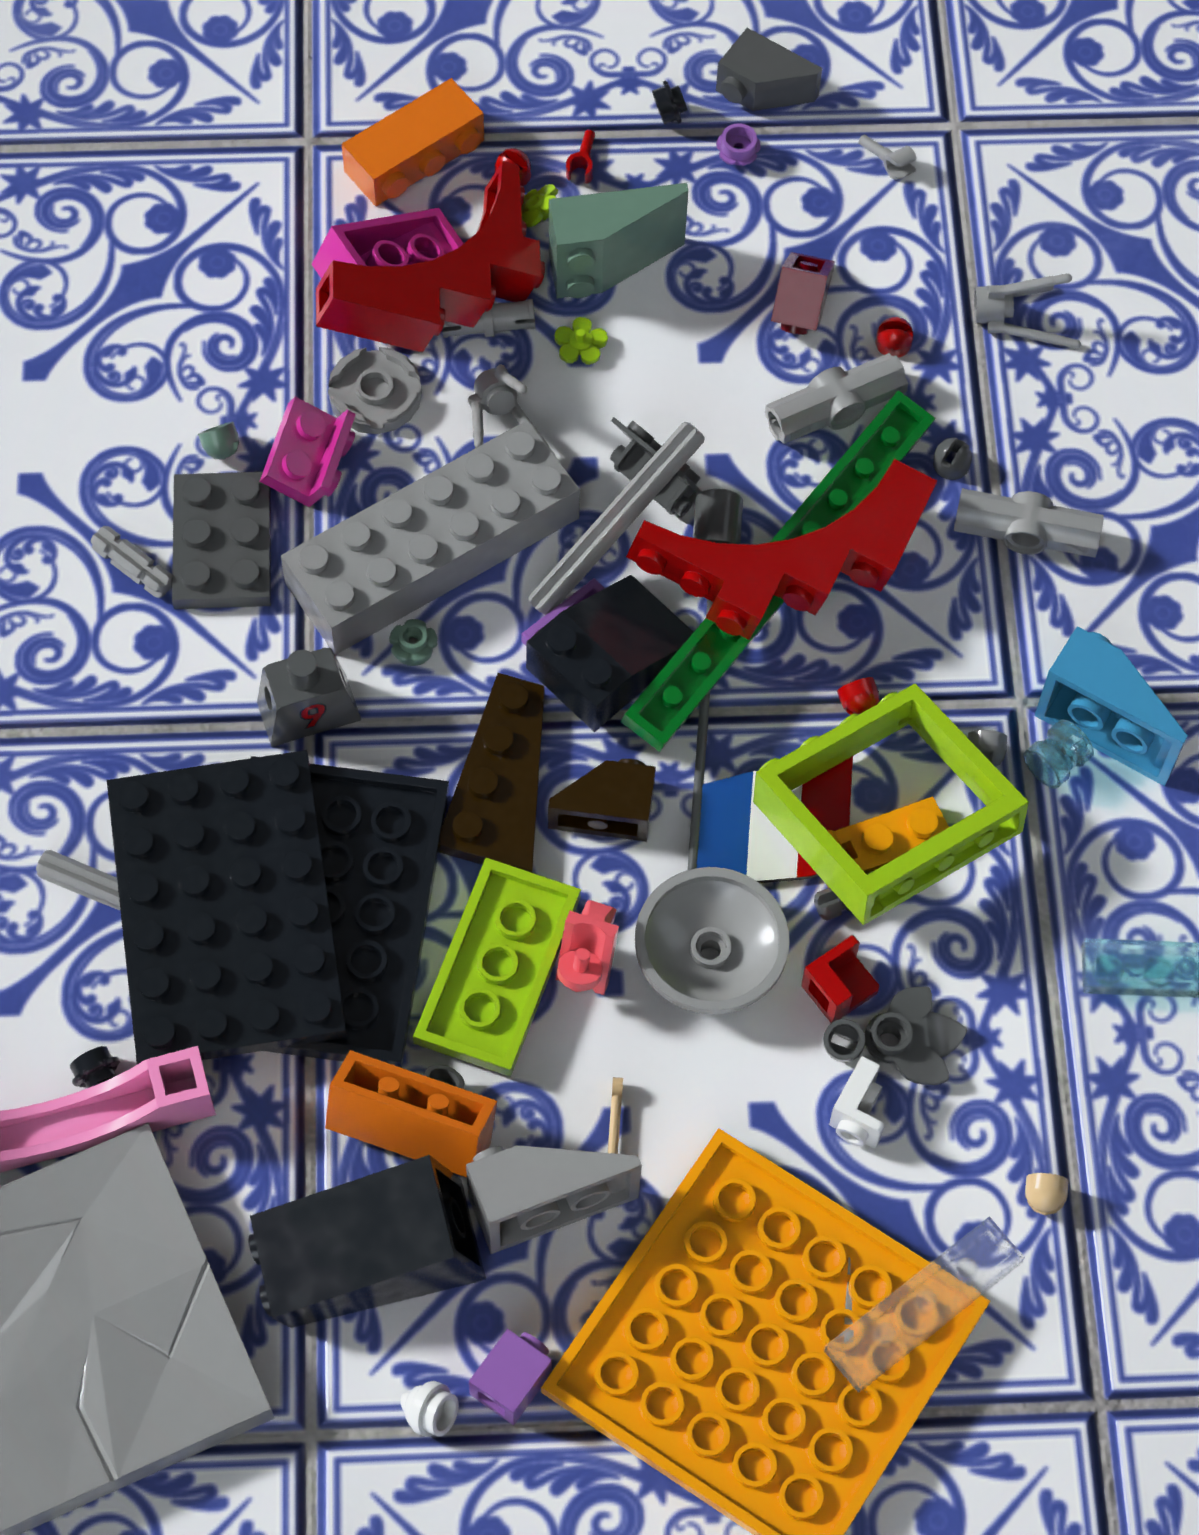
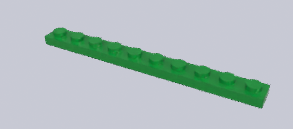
[621,390,936,752]

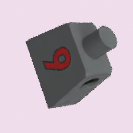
[257,647,361,747]

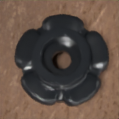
[652,81,688,125]
[69,1046,120,1088]

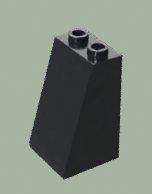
[248,1155,486,1328]

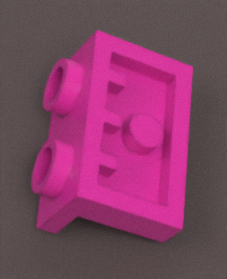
[259,396,356,507]

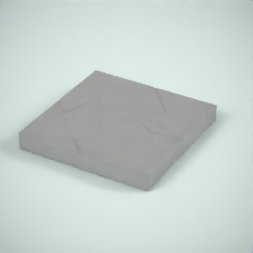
[0,1123,274,1535]

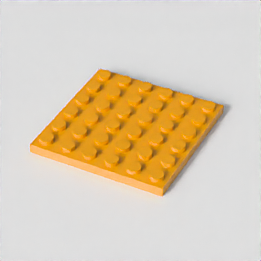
[541,1128,990,1535]

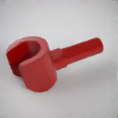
[566,130,595,184]

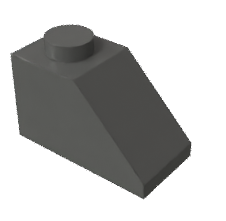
[716,28,822,111]

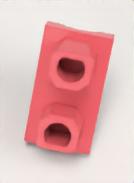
[555,900,619,995]

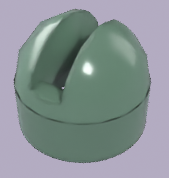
[198,421,239,460]

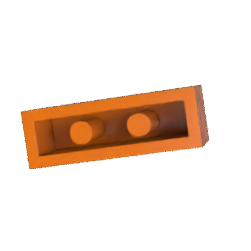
[341,78,484,207]
[325,1050,497,1178]

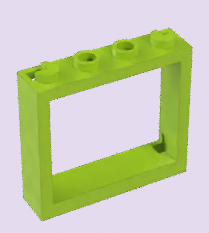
[753,683,1029,925]

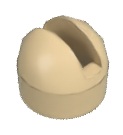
[1025,1173,1069,1215]

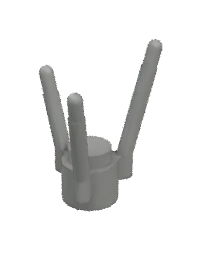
[974,274,1081,349]
[468,365,555,455]

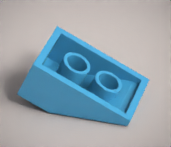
[1034,626,1188,786]

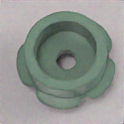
[389,619,437,666]

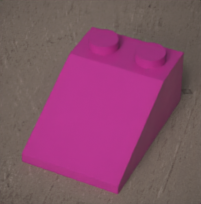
[312,208,464,279]

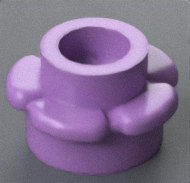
[716,123,761,166]

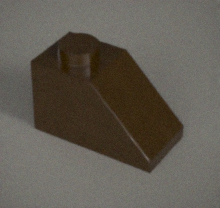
[548,759,656,842]

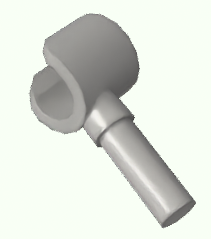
[858,134,916,180]

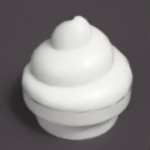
[401,1381,459,1437]

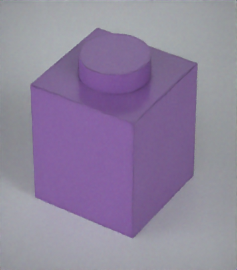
[469,1328,552,1426]

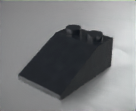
[526,575,694,732]

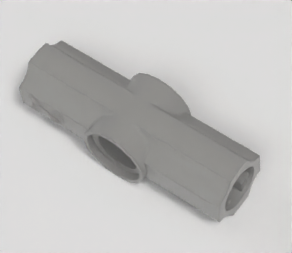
[765,353,908,444]
[954,488,1104,558]

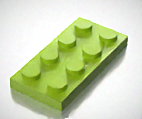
[413,858,581,1077]

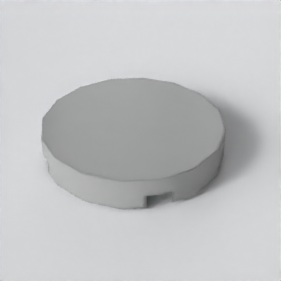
[328,347,422,434]

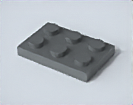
[172,472,271,609]

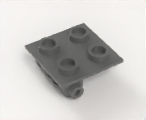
[610,417,702,517]

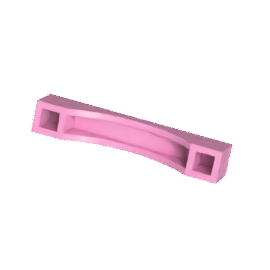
[0,1046,216,1173]

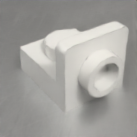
[829,1056,885,1148]

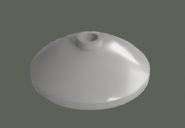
[635,867,789,1014]

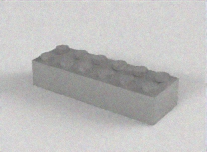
[281,420,580,655]

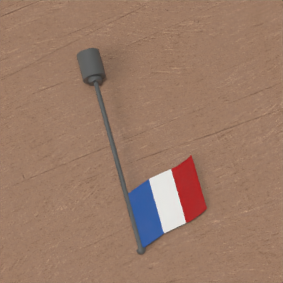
[687,489,853,883]

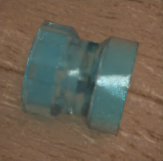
[1023,719,1094,789]

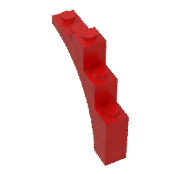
[316,161,545,353]
[626,459,937,640]

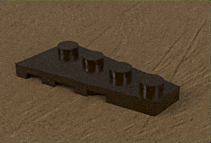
[439,673,545,873]

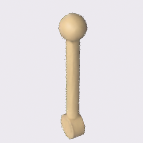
[607,1077,623,1154]

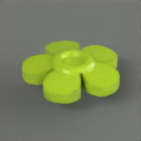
[521,184,558,227]
[554,317,608,365]

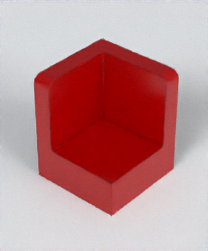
[801,935,880,1023]

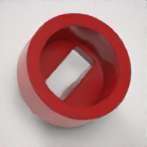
[495,148,531,186]
[875,317,913,358]
[837,677,879,715]

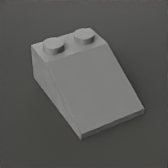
[466,1145,642,1254]

